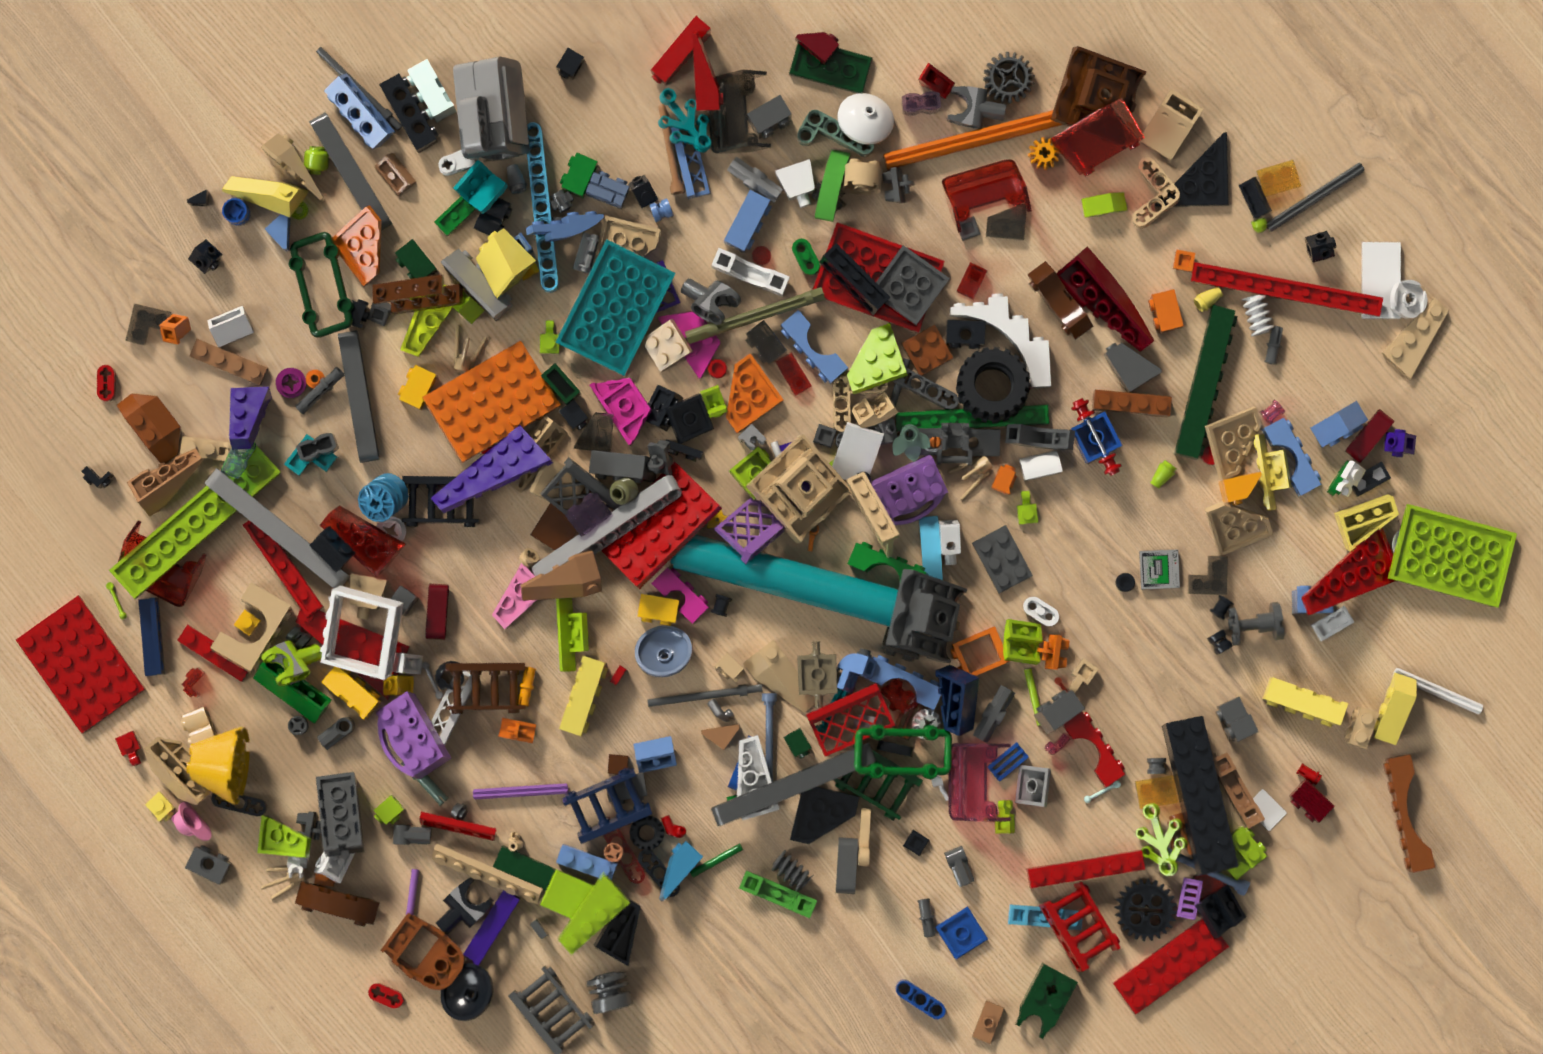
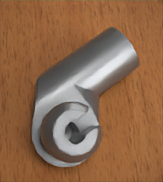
[707,699,735,722]

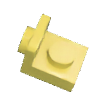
[145,791,176,822]

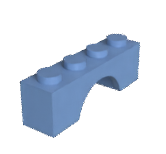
[781,310,848,384]
[1262,418,1321,497]
[865,655,941,710]

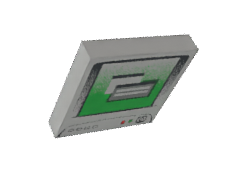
[1139,549,1180,590]

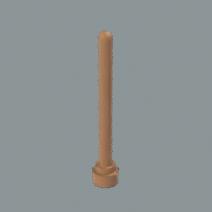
[658,104,686,195]

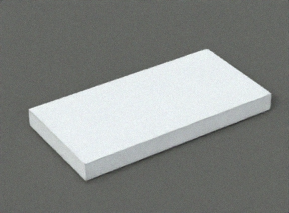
[1361,242,1401,319]

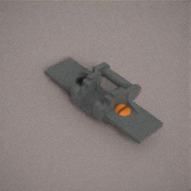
[908,423,1001,465]

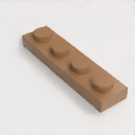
[189,339,268,386]

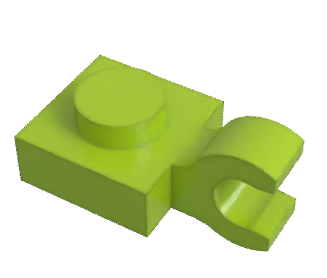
[540,320,559,354]
[1017,491,1038,525]
[995,800,1015,834]

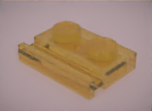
[1256,160,1301,197]
[1135,775,1178,809]

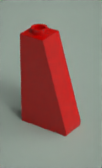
[651,15,711,86]

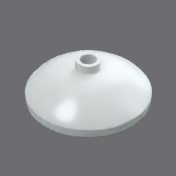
[837,93,894,144]

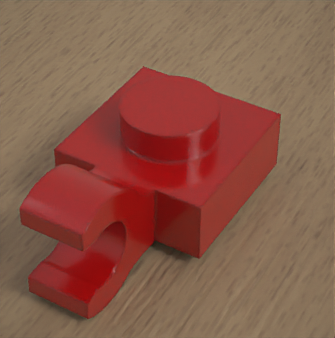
[115,731,141,766]

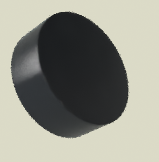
[1115,573,1135,592]

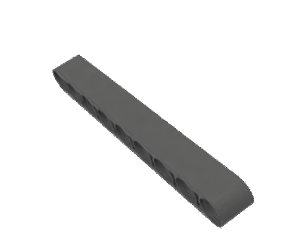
[711,743,876,827]

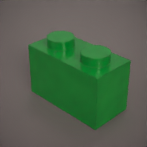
[560,152,598,199]

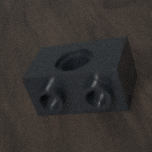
[946,320,986,349]

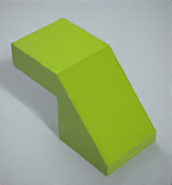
[1081,192,1128,218]

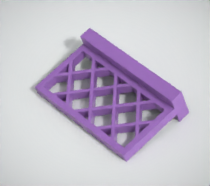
[715,498,800,564]

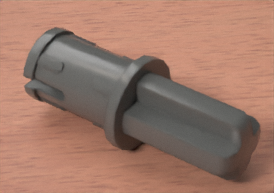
[1265,326,1283,365]
[917,898,935,938]

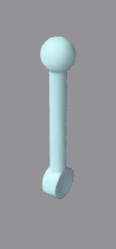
[1084,781,1121,803]

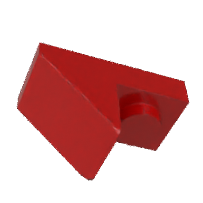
[918,63,955,99]

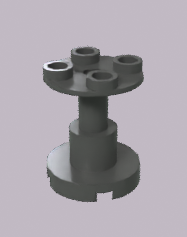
[1228,602,1284,646]

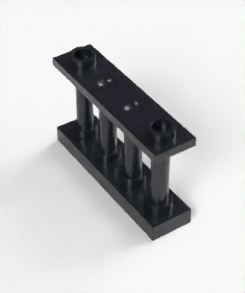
[402,476,480,527]

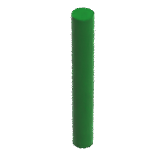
[690,843,743,878]

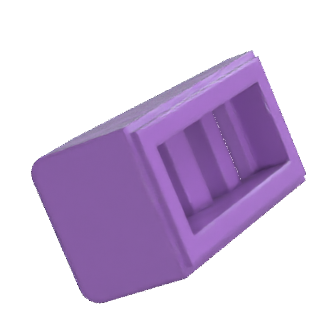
[1177,877,1203,920]

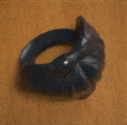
[435,661,464,690]

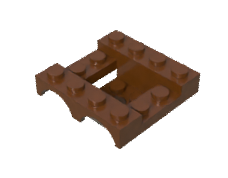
[1051,46,1147,145]

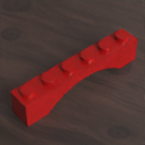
[1026,850,1145,888]

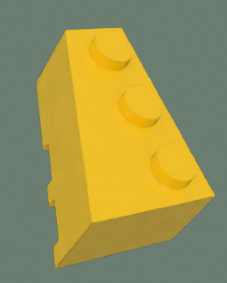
[322,666,382,719]

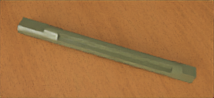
[685,287,825,344]

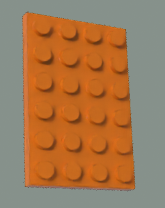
[422,341,561,463]

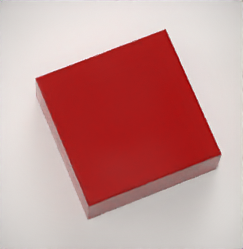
[610,665,627,686]

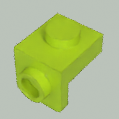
[700,385,728,418]

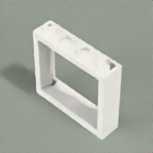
[320,586,404,680]

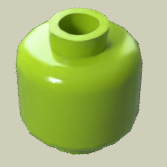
[304,146,329,175]

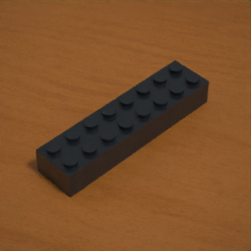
[1162,716,1239,876]

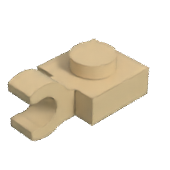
[1068,658,1099,693]

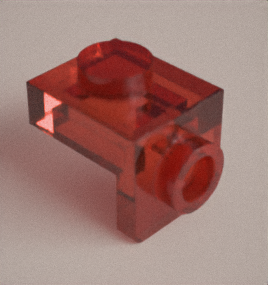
[181,667,205,697]

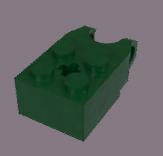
[1015,963,1078,1039]

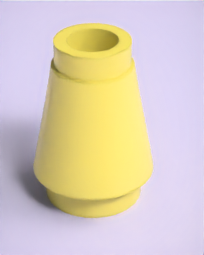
[1193,287,1223,312]

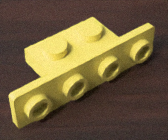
[1254,434,1292,511]

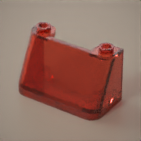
[1050,98,1145,177]

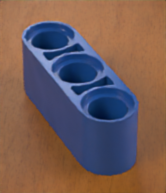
[895,979,946,1019]

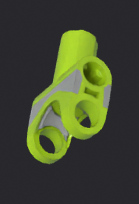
[261,640,322,686]

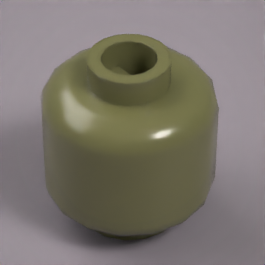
[610,478,638,505]

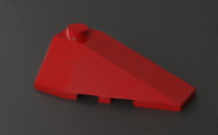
[692,31,724,111]

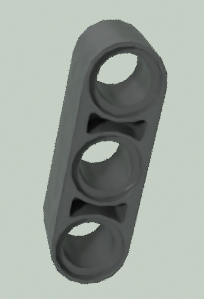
[836,837,858,894]

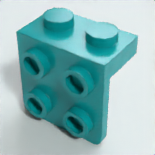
[453,160,508,213]

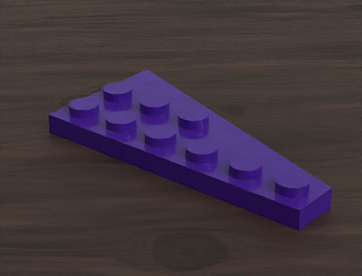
[431,425,553,513]

